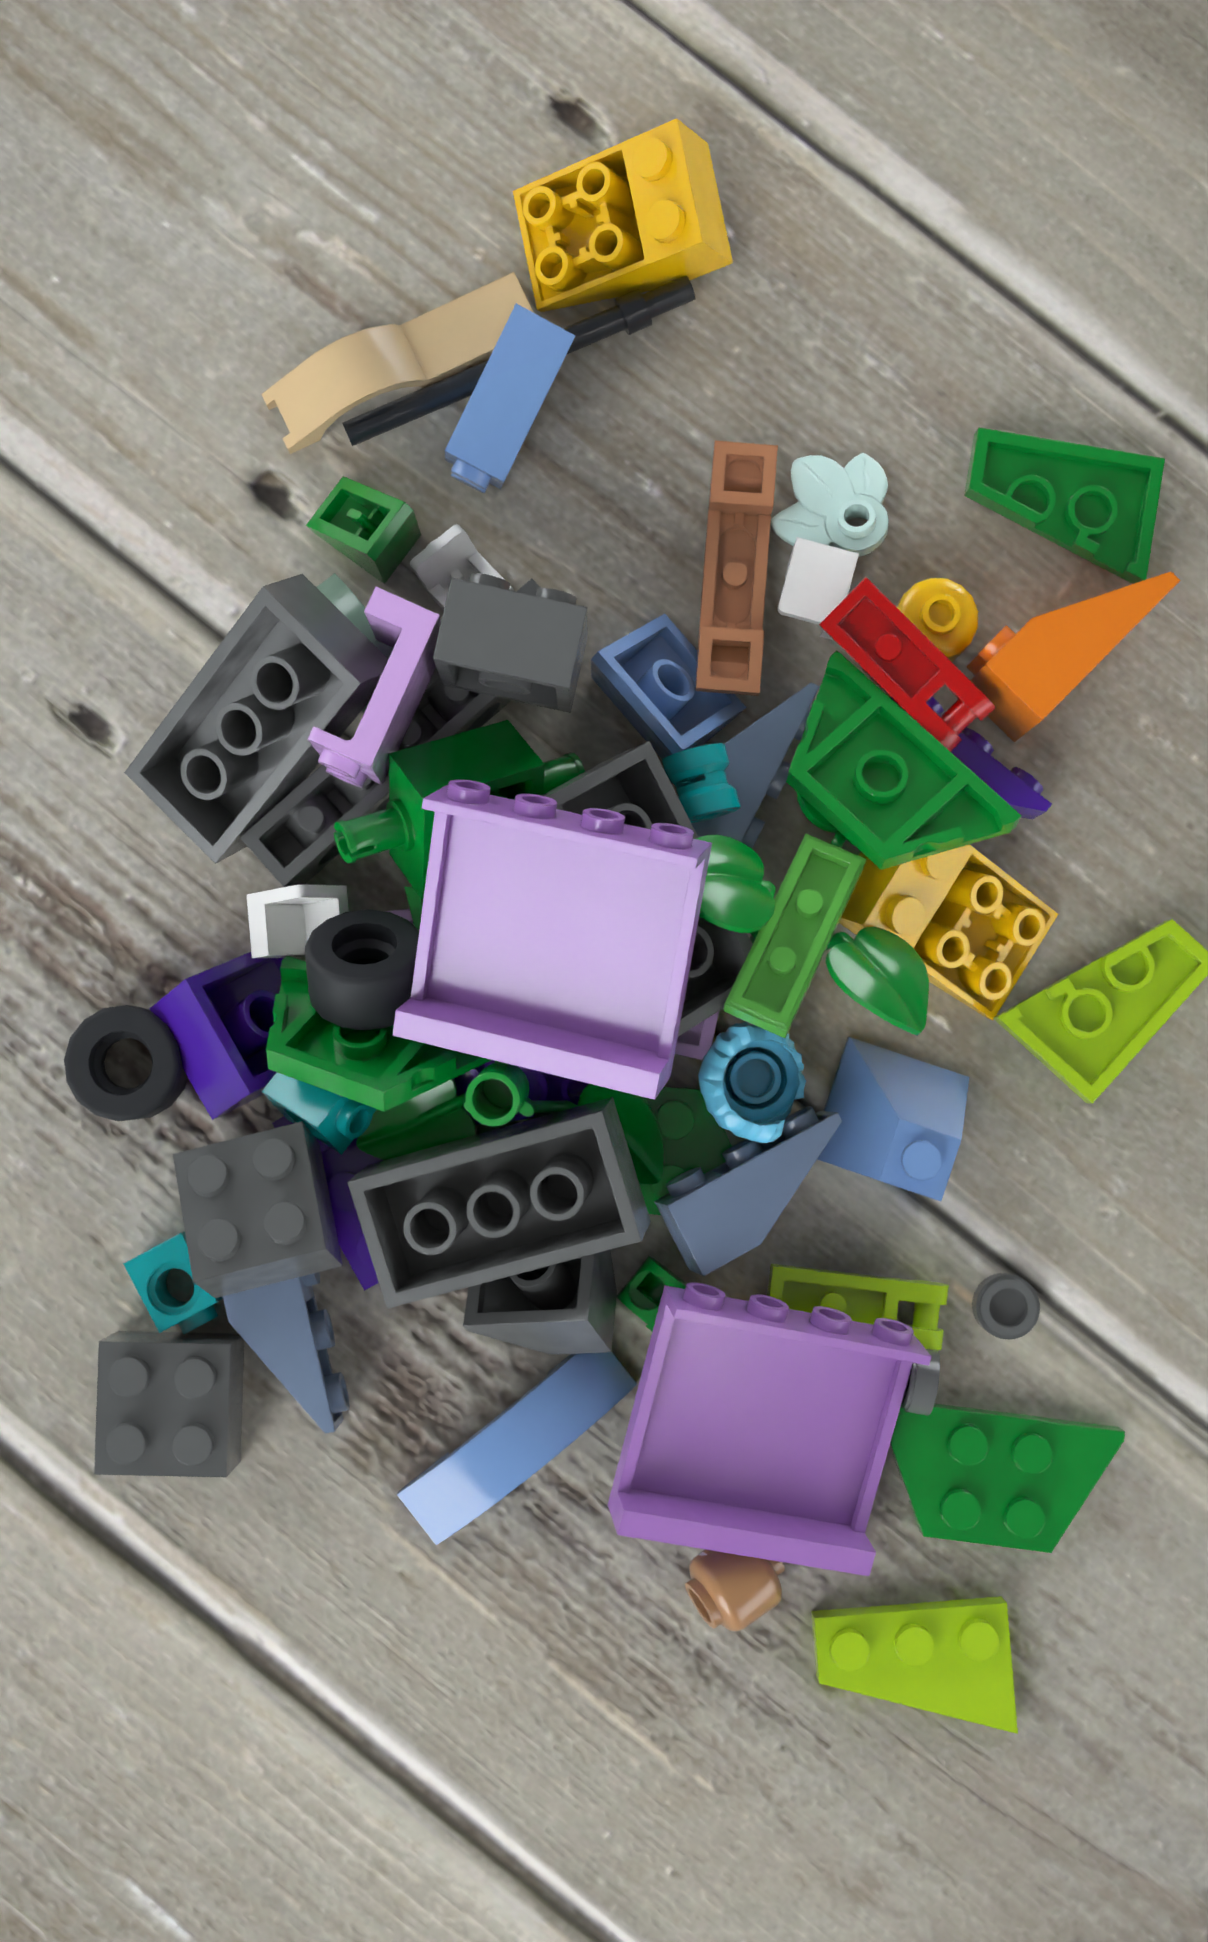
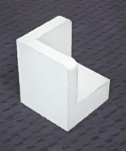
[778,537,859,640]
[247,885,349,958]

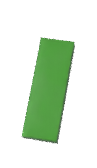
[724,834,867,1038]

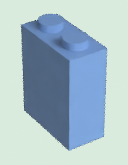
[445,303,575,493]

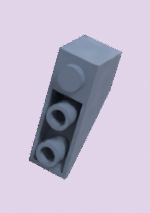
[691,682,820,848]
[654,1106,842,1276]
[223,1272,350,1434]

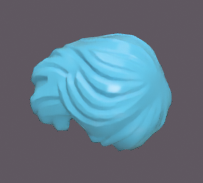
[698,1022,806,1143]

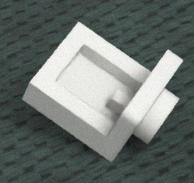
[410,524,514,611]

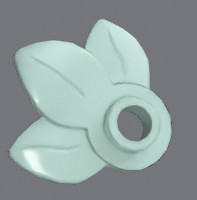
[770,453,889,557]

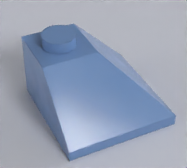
[817,1037,970,1201]

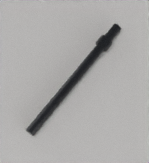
[342,276,696,446]

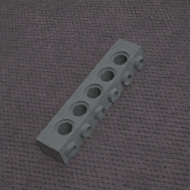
[240,578,541,887]

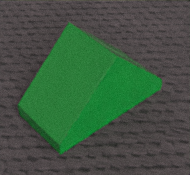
[306,476,421,584]

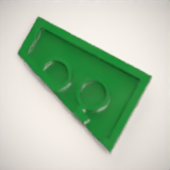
[964,427,1165,584]

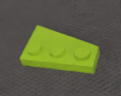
[811,1596,1018,1734]

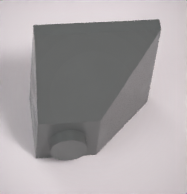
[463,1250,617,1355]

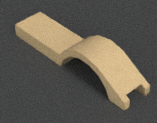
[261,272,534,454]

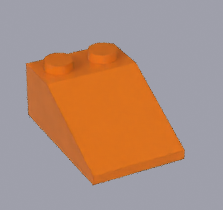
[966,571,1181,742]

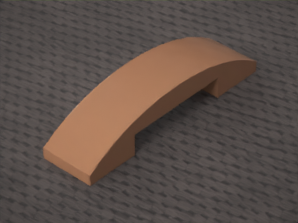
[695,440,778,696]

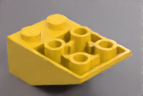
[513,118,733,312]
[839,844,1059,1020]

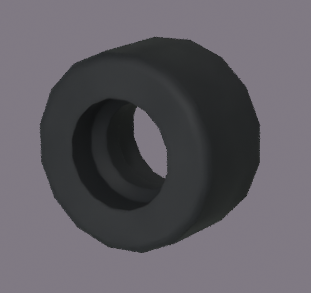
[305,909,419,1031]
[64,1005,188,1121]

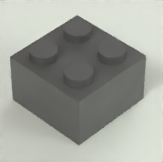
[433,573,588,713]
[173,1122,343,1298]
[94,1331,244,1478]

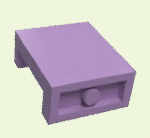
[308,586,441,788]

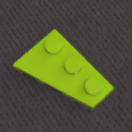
[993,919,1208,1104]

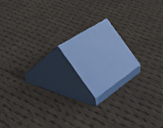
[591,614,746,759]

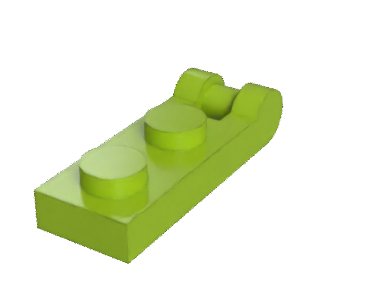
[767,1264,949,1350]

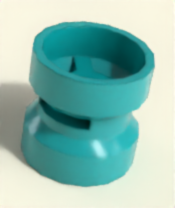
[662,743,741,823]

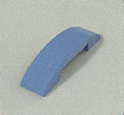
[397,1352,637,1545]

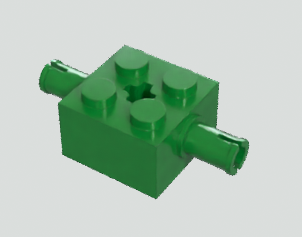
[334,720,585,901]

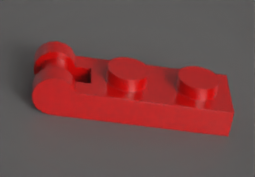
[819,577,996,752]

